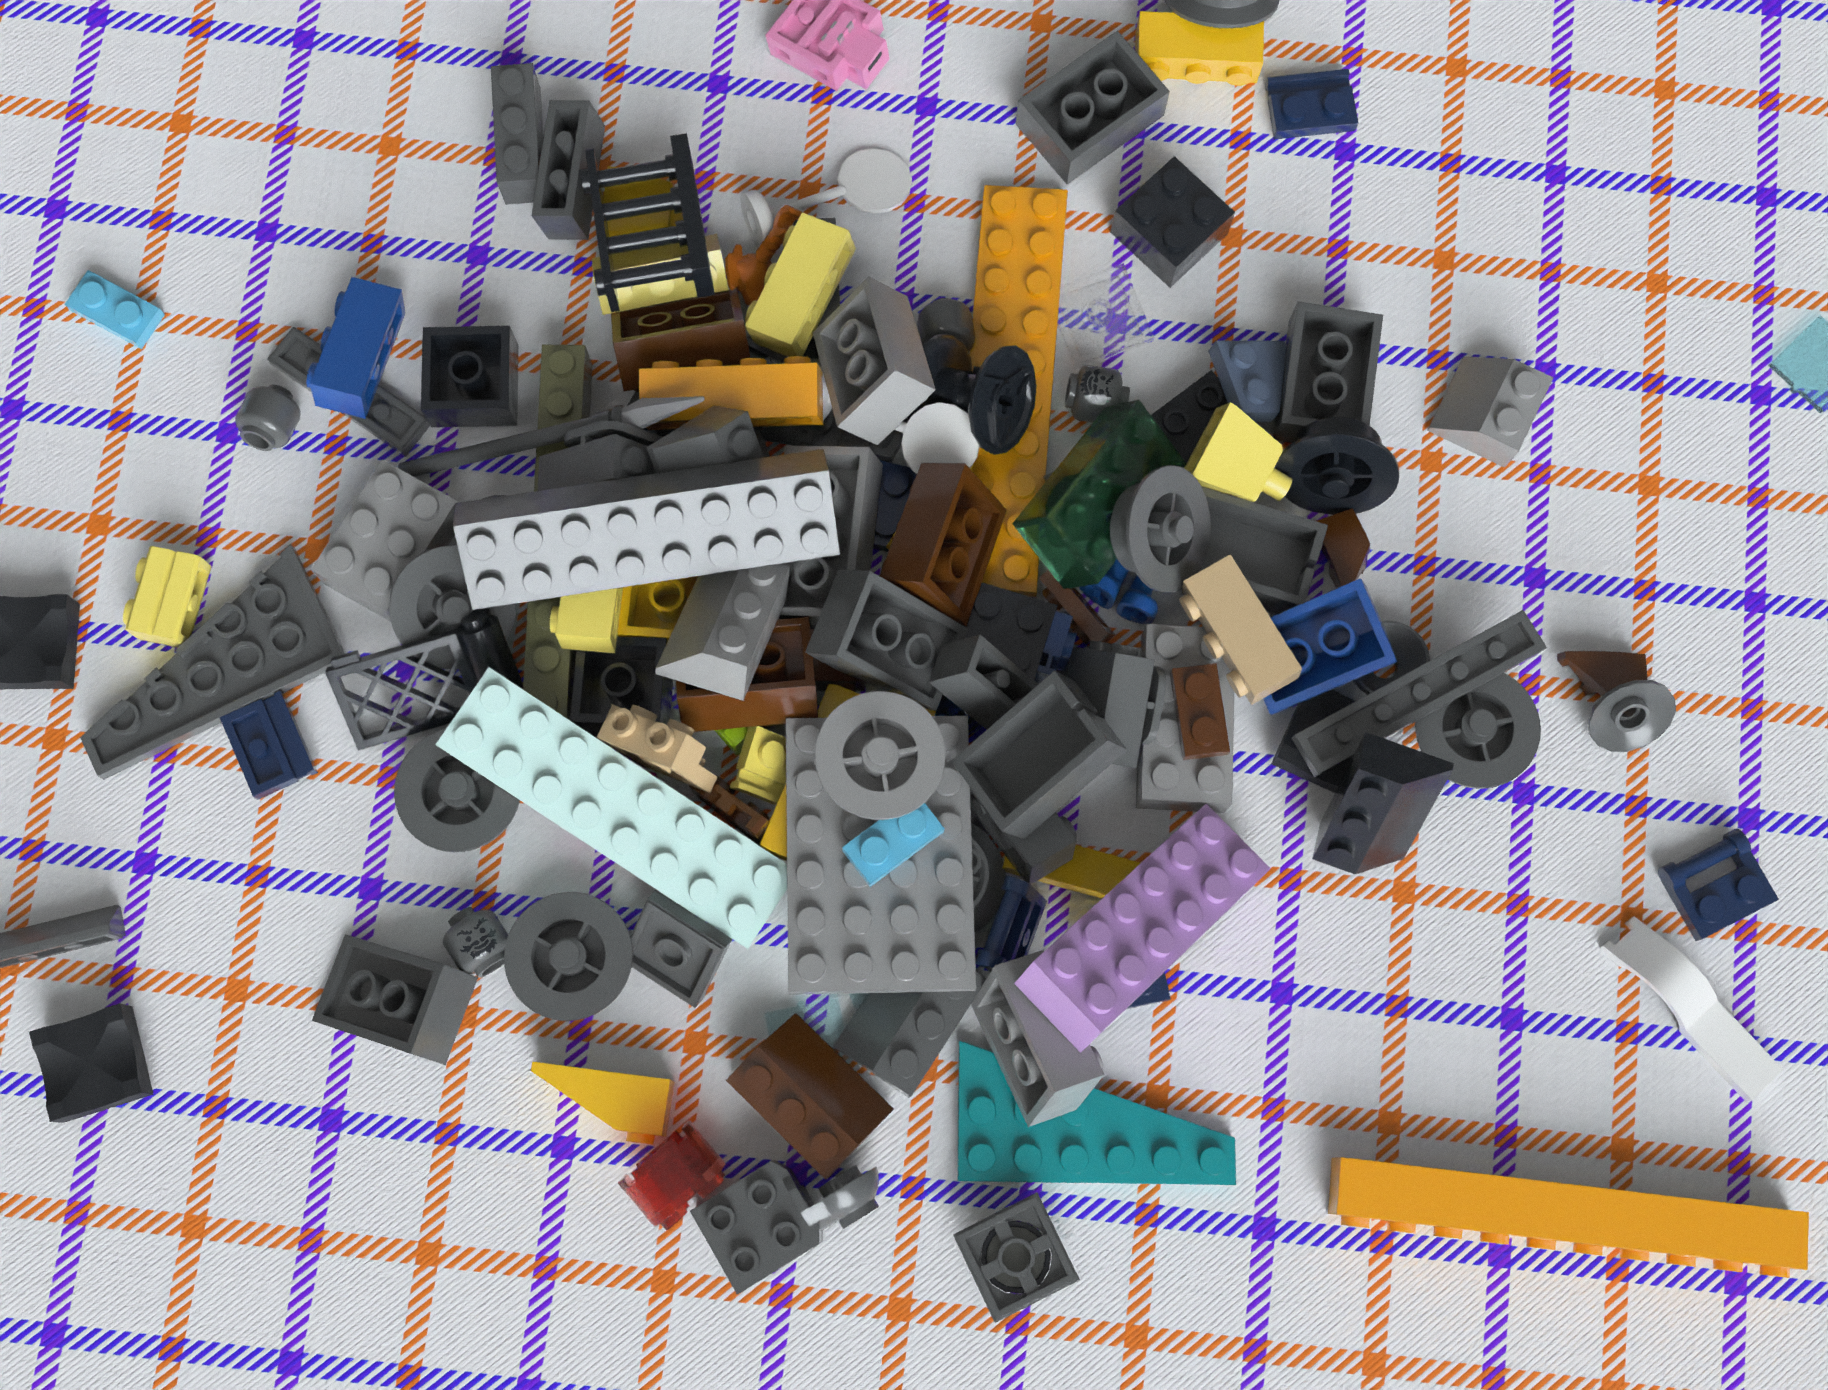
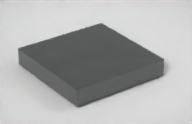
[630,890,732,1008]

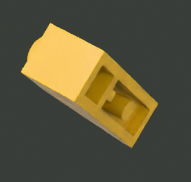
[531,1062,675,1145]

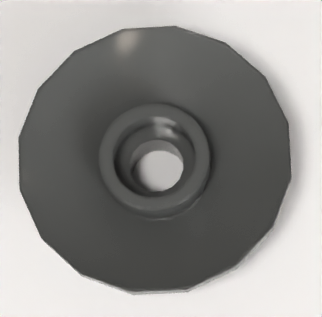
[1587,680,1676,752]

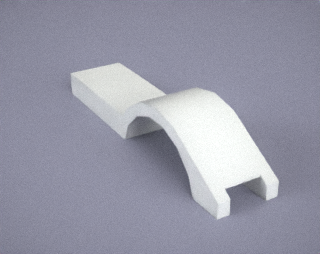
[1600,916,1784,1101]

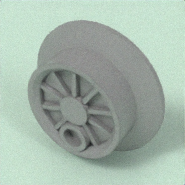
[815,691,946,820]

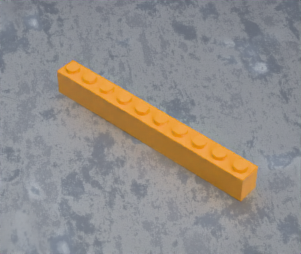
[1328,1157,1809,1278]

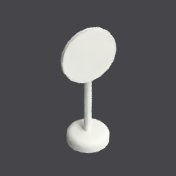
[740,148,912,247]
[820,366,979,473]

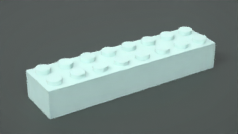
[436,667,787,949]

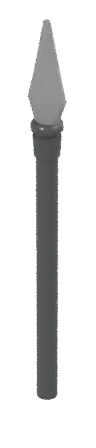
[398,396,705,477]

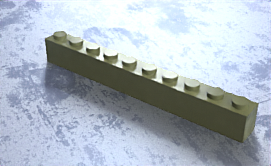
[523,344,593,720]

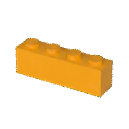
[639,356,823,430]

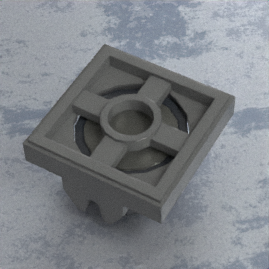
[953,1192,1080,1323]

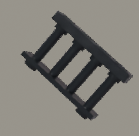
[580,133,715,312]

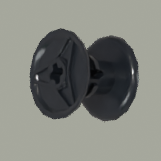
[907,334,1037,455]

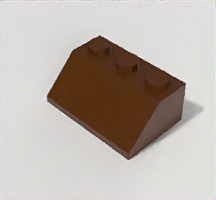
[611,288,751,392]
[880,463,1007,626]
[676,617,818,732]
[726,1013,894,1180]

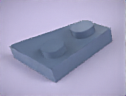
[1208,341,1286,422]

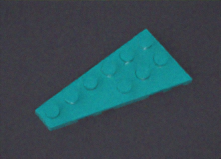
[958,1041,1236,1185]

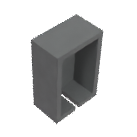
[1199,486,1328,614]
[952,671,1127,839]

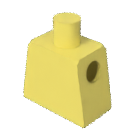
[1184,402,1292,502]

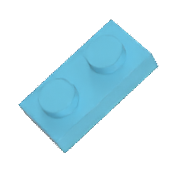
[64,270,165,349]
[842,803,945,887]

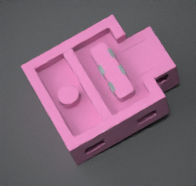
[765,0,890,91]

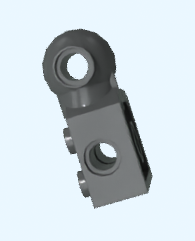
[690,1160,879,1295]

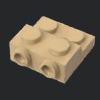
[597,704,718,793]

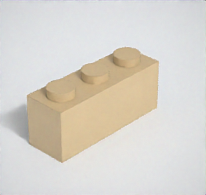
[1179,554,1302,705]

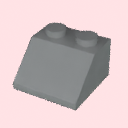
[1427,357,1553,468]

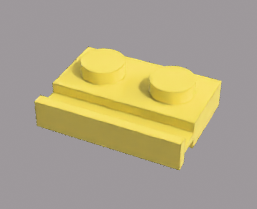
[730,726,786,805]

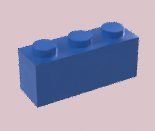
[306,277,406,419]

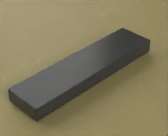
[267,327,430,457]

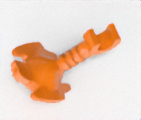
[725,205,802,306]

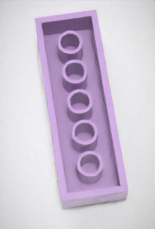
[1014,804,1271,1053]

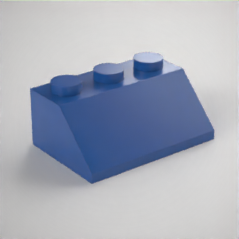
[1263,578,1398,715]

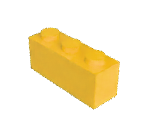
[1135,11,1264,86]

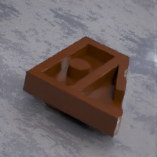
[689,774,770,847]

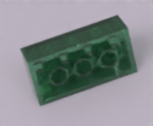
[1012,399,1186,589]

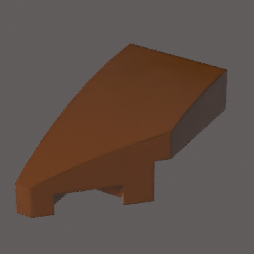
[1316,508,1370,589]
[1557,651,1647,697]

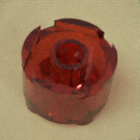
[618,1120,726,1230]

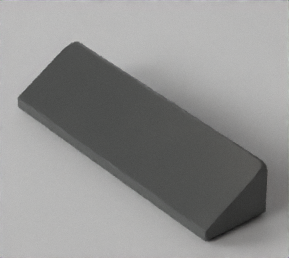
[0,905,126,968]

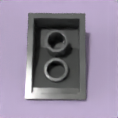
[805,570,968,711]
[312,934,478,1065]

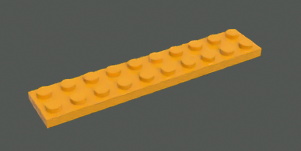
[969,185,1068,597]

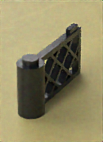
[325,611,523,751]

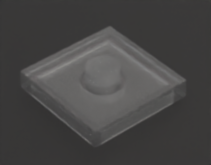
[1057,263,1154,370]

